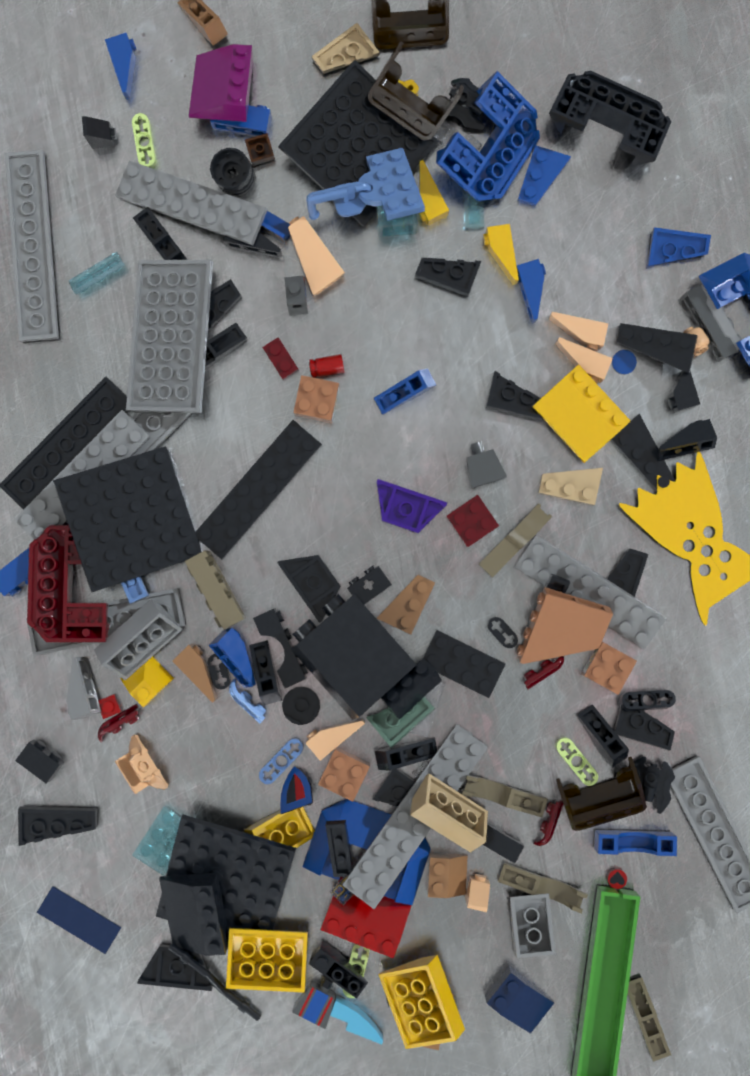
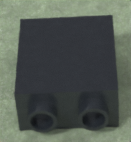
[291,594,417,720]

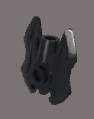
[444,78,485,130]
[634,756,675,814]

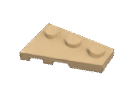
[312,23,380,74]
[538,468,603,505]

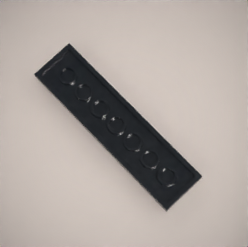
[0,376,127,510]
[195,420,322,560]

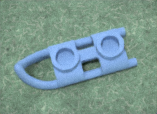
[229,679,266,724]

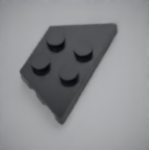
[277,555,341,623]
[137,944,213,991]

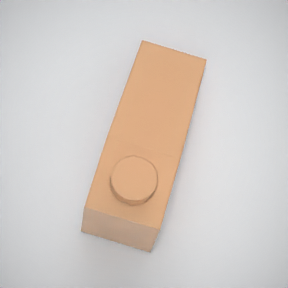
[549,312,608,351]
[555,337,613,383]
[306,719,365,761]

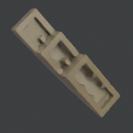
[627,977,671,1062]

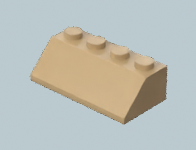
[410,773,488,853]

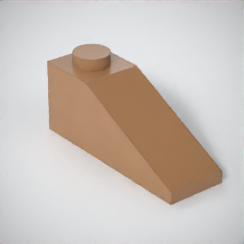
[177,0,228,46]
[172,644,217,703]

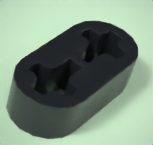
[487,617,518,648]
[207,654,231,690]

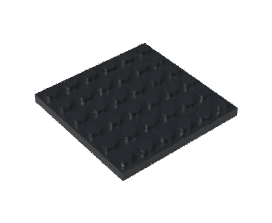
[278,60,439,227]
[53,446,202,593]
[156,814,296,932]

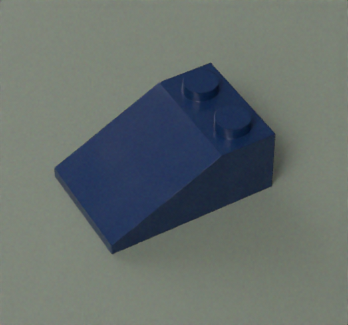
[485,965,554,1034]

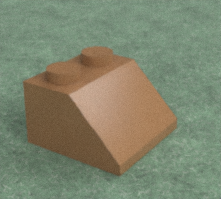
[427,853,468,898]

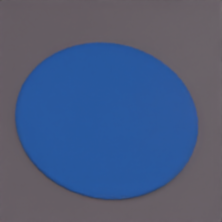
[612,350,637,374]

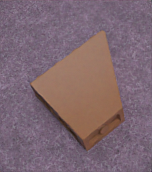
[517,587,613,664]

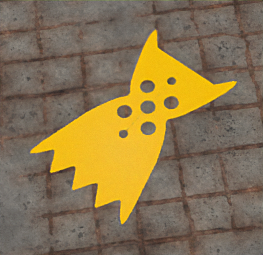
[619,452,750,626]

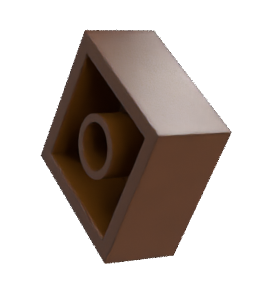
[245,133,275,166]

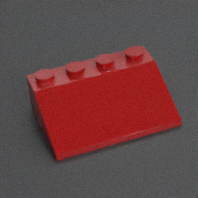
[320,877,412,958]

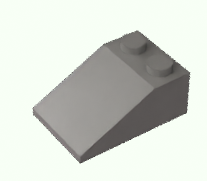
[510,893,556,958]

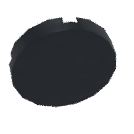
[282,686,320,725]

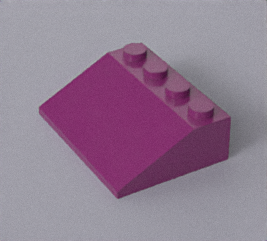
[189,44,253,122]

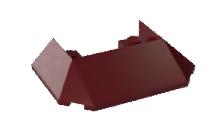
[27,525,110,642]

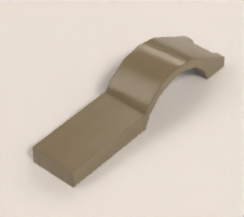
[479,503,552,578]
[461,775,548,817]
[498,862,588,914]

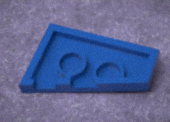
[517,145,571,206]
[647,227,711,266]

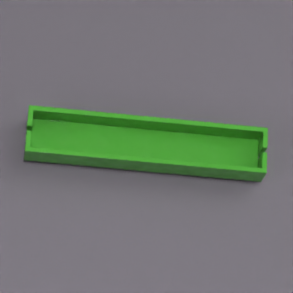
[572,885,640,1076]

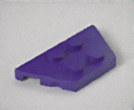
[377,479,448,533]

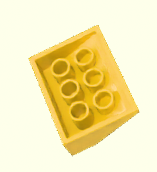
[532,364,631,463]
[226,928,308,993]
[378,955,465,1049]

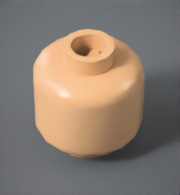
[683,327,710,356]

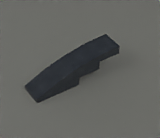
[133,207,188,260]

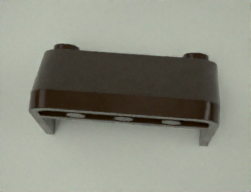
[371,0,449,49]
[368,41,464,140]
[556,757,647,831]

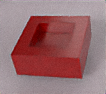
[98,694,122,719]

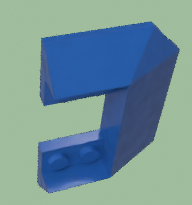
[436,71,540,201]
[699,253,750,367]
[302,799,431,905]

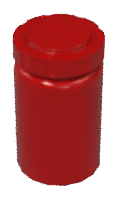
[309,354,345,378]

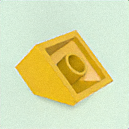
[120,656,174,707]

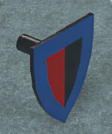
[280,766,313,814]

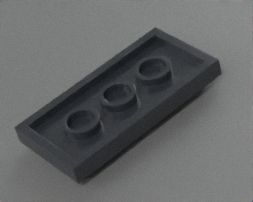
[422,630,506,698]

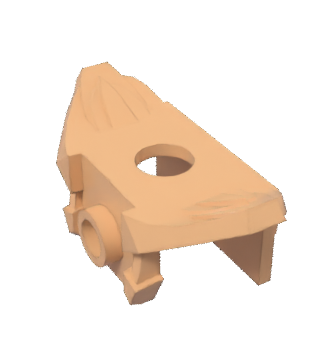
[115,735,168,794]

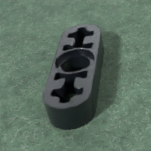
[619,690,676,711]

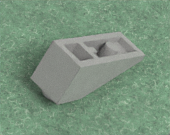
[66,657,101,720]

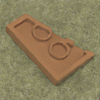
[376,575,435,635]

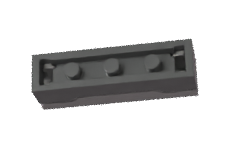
[682,283,742,362]

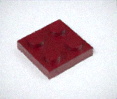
[446,495,499,548]

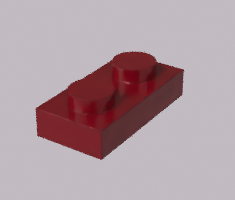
[262,337,299,380]

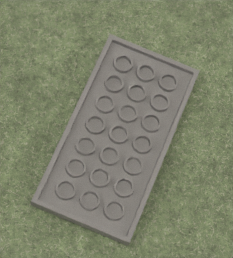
[126,260,213,413]

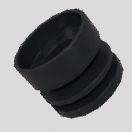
[210,148,255,196]

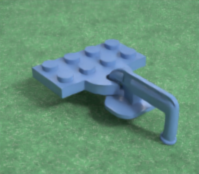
[306,148,425,221]

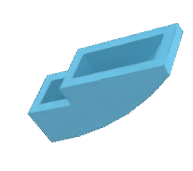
[330,995,383,1045]

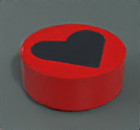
[607,868,627,889]

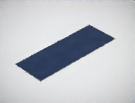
[36,886,121,954]

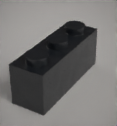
[381,658,442,719]

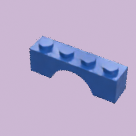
[594,830,677,856]

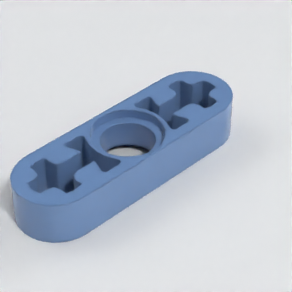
[259,738,304,784]

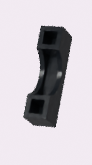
[253,608,308,688]

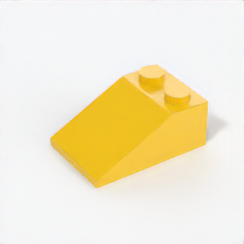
[244,807,314,848]

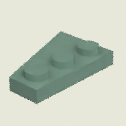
[366,697,435,748]

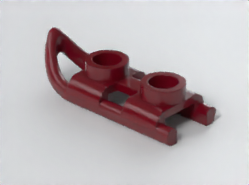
[524,656,564,690]
[98,704,139,743]
[533,800,564,846]

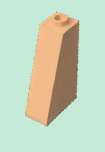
[288,216,345,298]

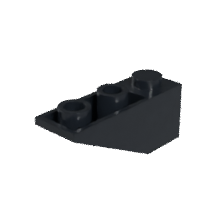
[309,940,368,999]

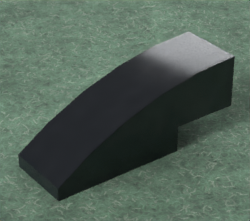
[205,323,247,370]
[482,823,524,863]

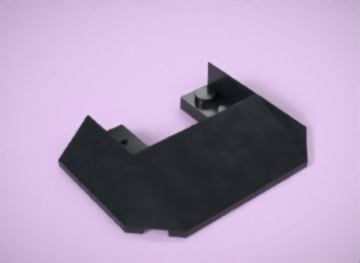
[549,71,672,167]

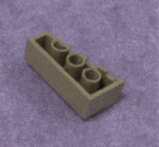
[184,550,246,630]

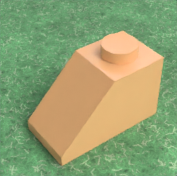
[465,874,490,912]

